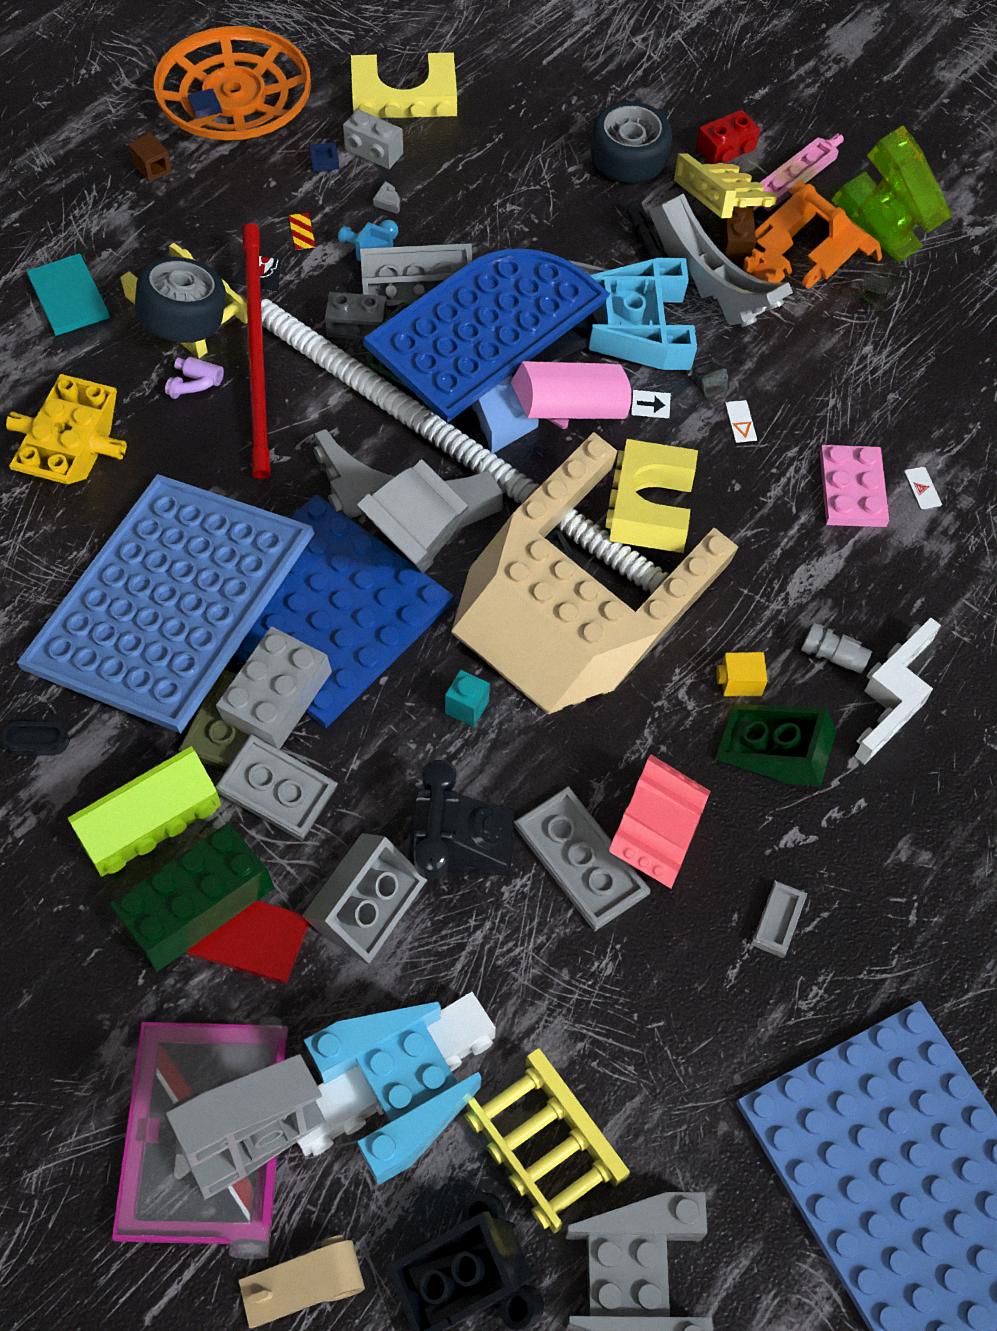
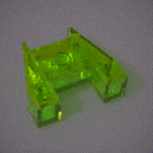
[832,126,952,263]

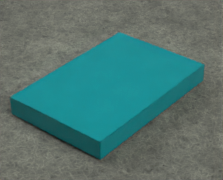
[27,253,110,336]

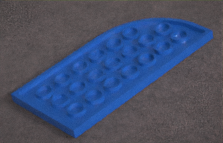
[363,249,610,423]

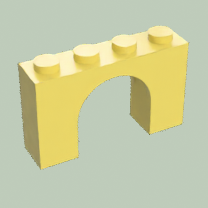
[351,52,457,118]
[605,439,698,553]

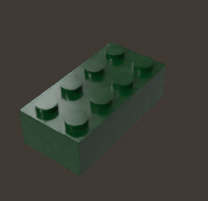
[110,822,275,972]

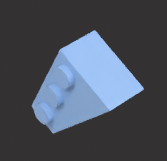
[471,375,539,454]

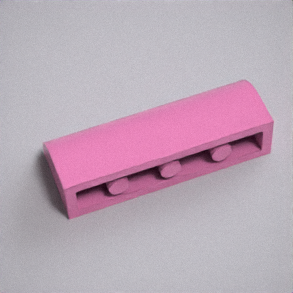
[511,361,631,419]

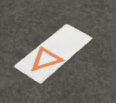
[725,400,757,443]

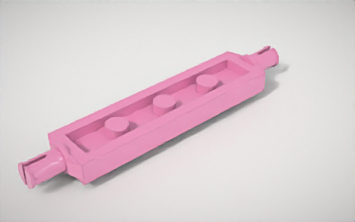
[753,133,844,212]

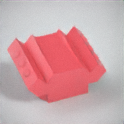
[609,755,711,888]

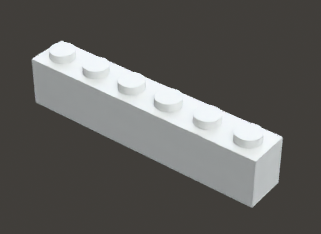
[297,992,496,1156]

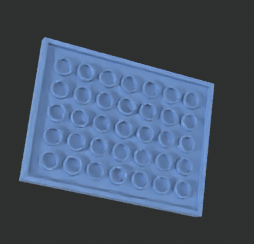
[17,474,315,734]
[736,1001,997,1331]

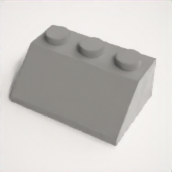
[302,833,427,964]

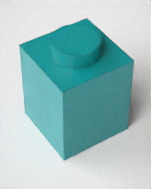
[445,670,490,727]

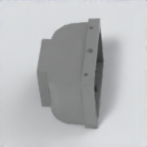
[357,459,469,573]

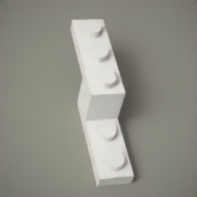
[855,618,941,764]

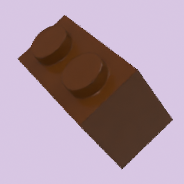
[720,206,756,265]

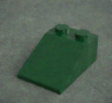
[716,704,836,786]

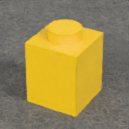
[716,652,767,696]

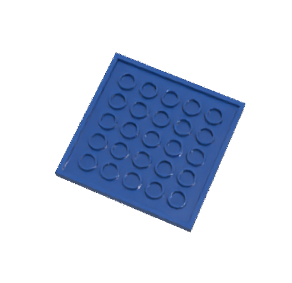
[234,494,454,728]

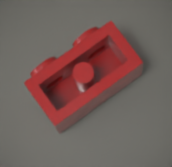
[696,110,760,164]

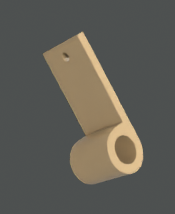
[239,1235,365,1329]

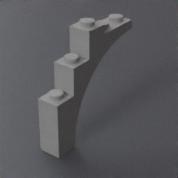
[648,193,793,327]
[313,429,503,531]

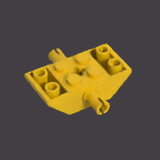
[6,374,127,485]

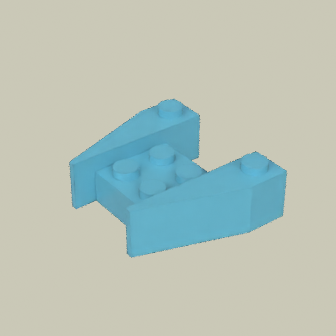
[588,258,697,370]
[304,1002,481,1185]

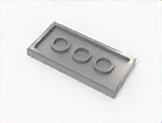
[514,786,651,932]

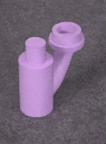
[165,357,224,399]

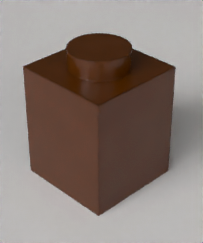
[128,132,172,183]

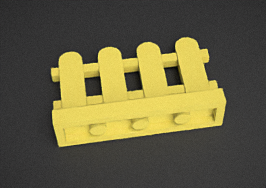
[674,153,778,218]

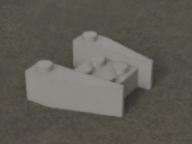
[166,1054,326,1200]
[565,1192,713,1331]

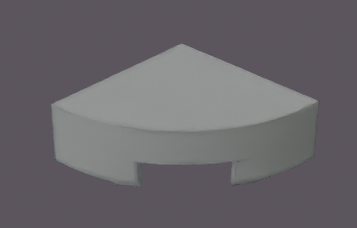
[373,182,400,214]

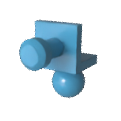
[338,220,398,262]

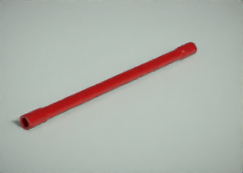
[242,223,271,479]

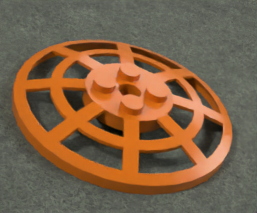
[154,26,311,140]

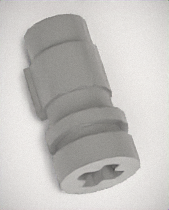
[801,622,872,674]

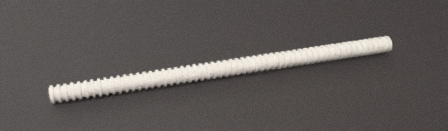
[261,299,670,595]

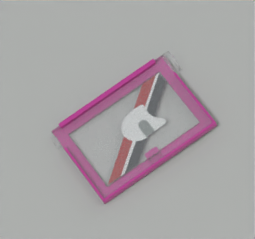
[112,1016,289,1259]

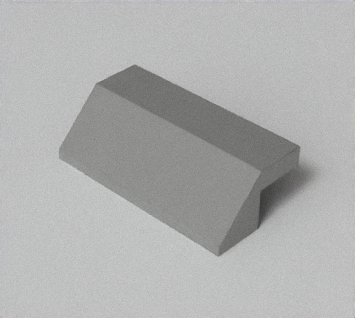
[360,243,472,306]

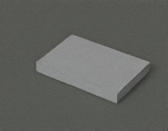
[215,734,338,841]

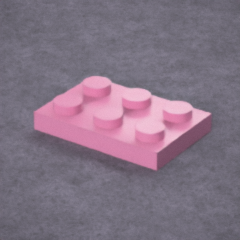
[820,445,889,527]

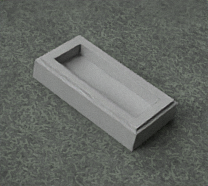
[751,881,808,958]

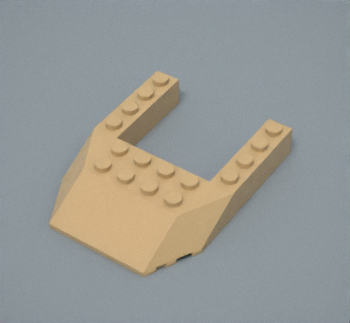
[451,432,738,714]

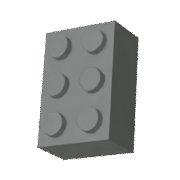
[216,626,332,750]

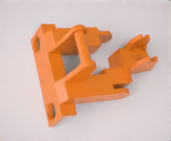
[743,180,882,288]

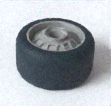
[591,101,672,183]
[135,257,226,343]

